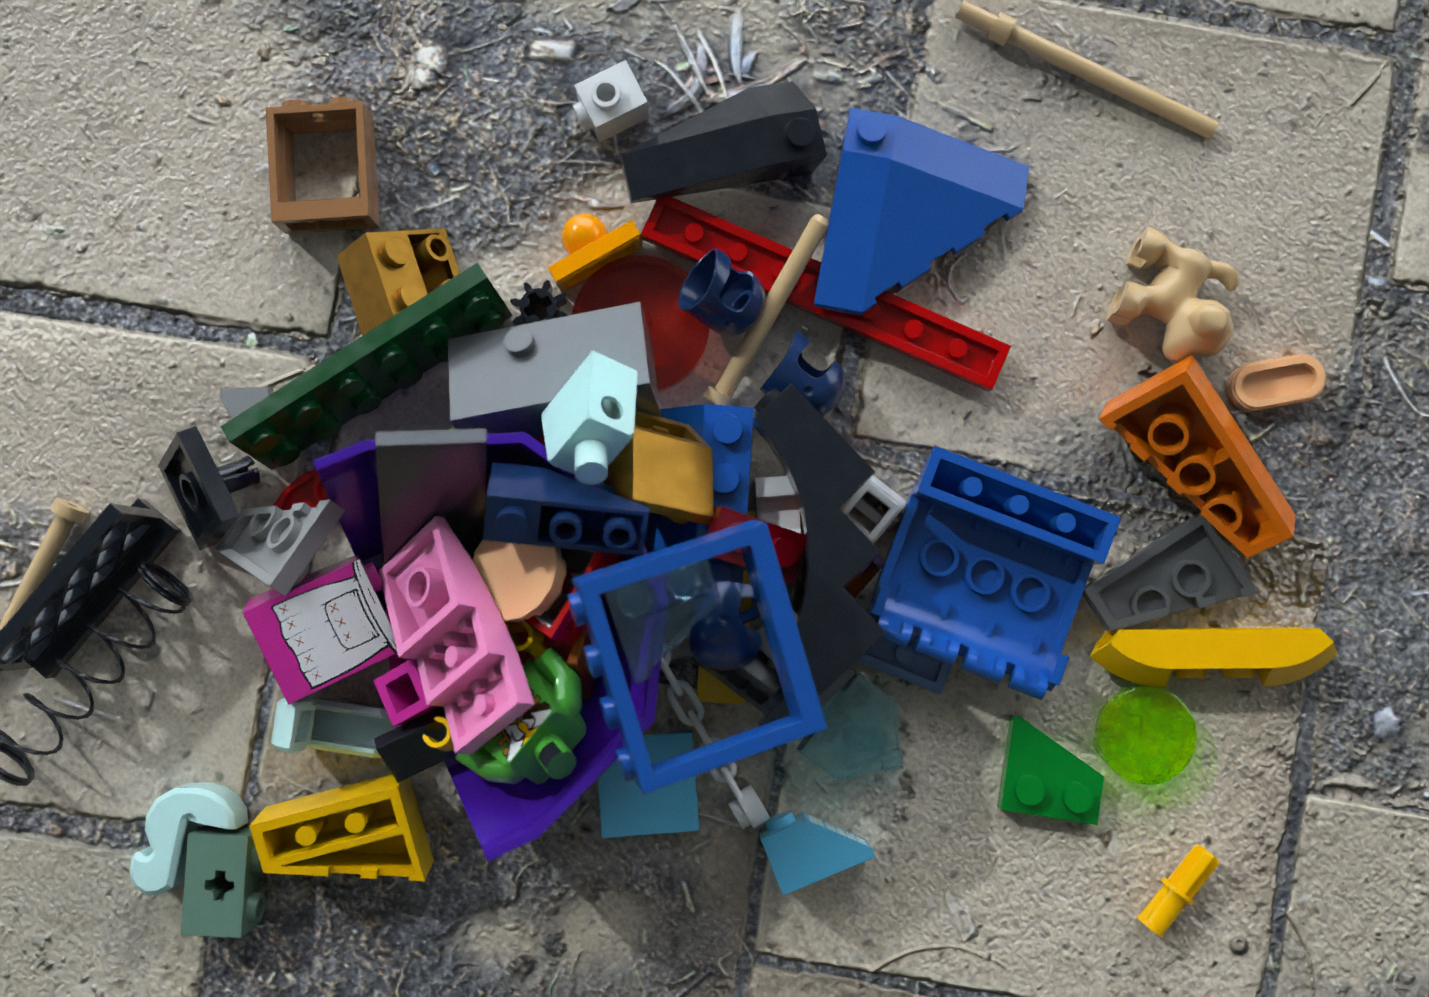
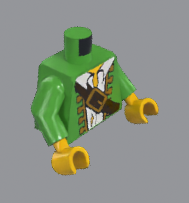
[423,622,587,785]

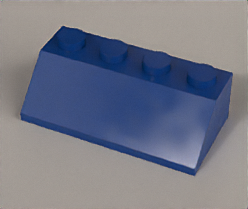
[648,404,754,606]

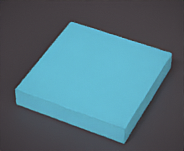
[598,731,700,838]

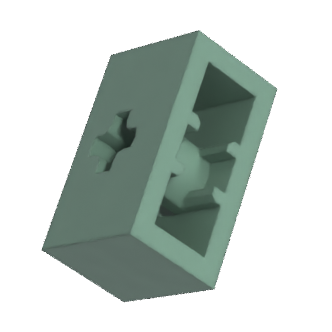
[181,825,265,938]

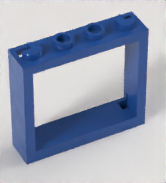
[568,520,827,794]

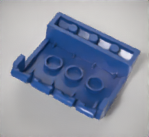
[868,446,1121,700]

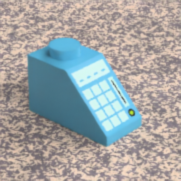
[759,810,875,895]

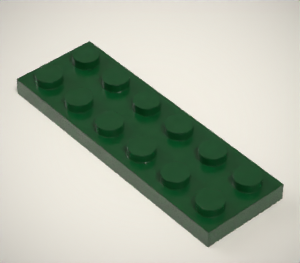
[221,262,513,470]

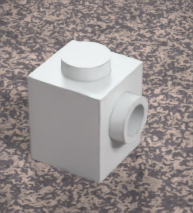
[572,60,649,143]

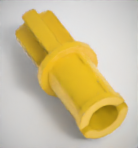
[1136,844,1219,938]

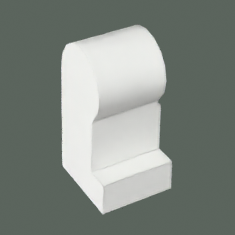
[753,476,802,566]

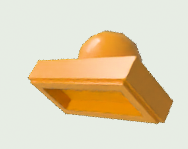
[548,213,643,292]

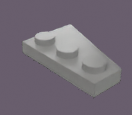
[215,500,346,596]

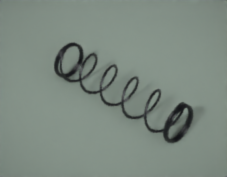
[0,561,193,786]

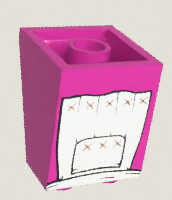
[243,554,398,704]

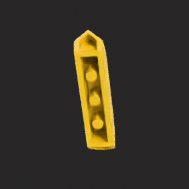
[1090,627,1337,687]

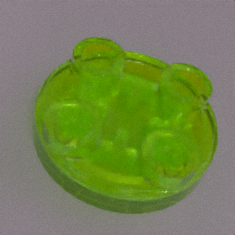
[1093,685,1197,785]

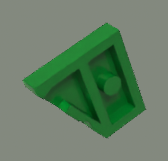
[997,715,1104,825]

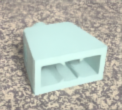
[542,350,637,485]

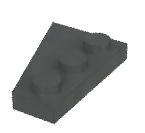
[1082,512,1259,631]

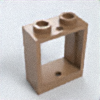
[266,97,380,234]

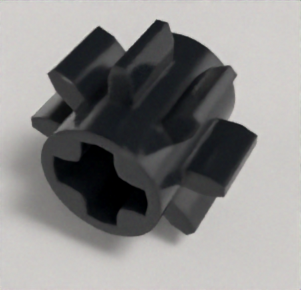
[510,280,569,326]

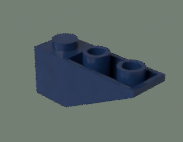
[483,462,650,556]

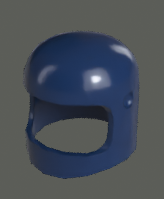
[678,247,766,336]
[760,331,846,416]
[688,582,762,670]

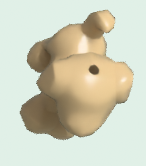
[1106,227,1240,363]

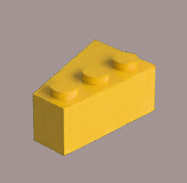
[249,773,434,882]

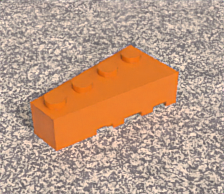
[1098,355,1296,558]

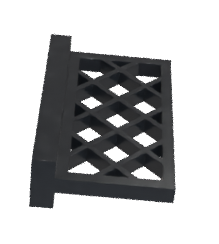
[0,498,181,679]

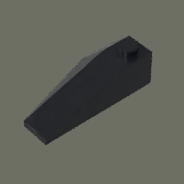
[620,81,827,204]

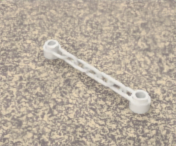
[660,638,771,829]

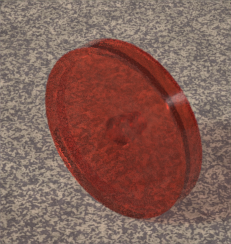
[572,255,710,393]

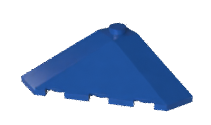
[813,108,1029,316]

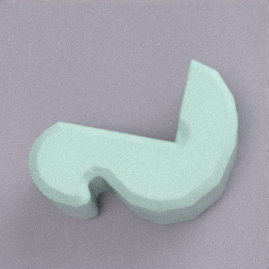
[271,696,396,758]
[130,782,248,896]

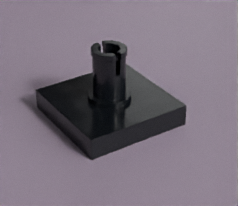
[158,426,260,550]

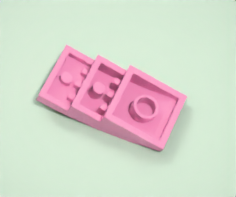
[379,516,535,754]

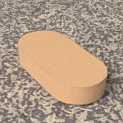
[1226,354,1326,412]

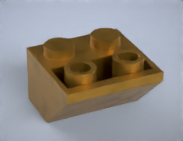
[336,228,460,335]
[602,410,714,525]

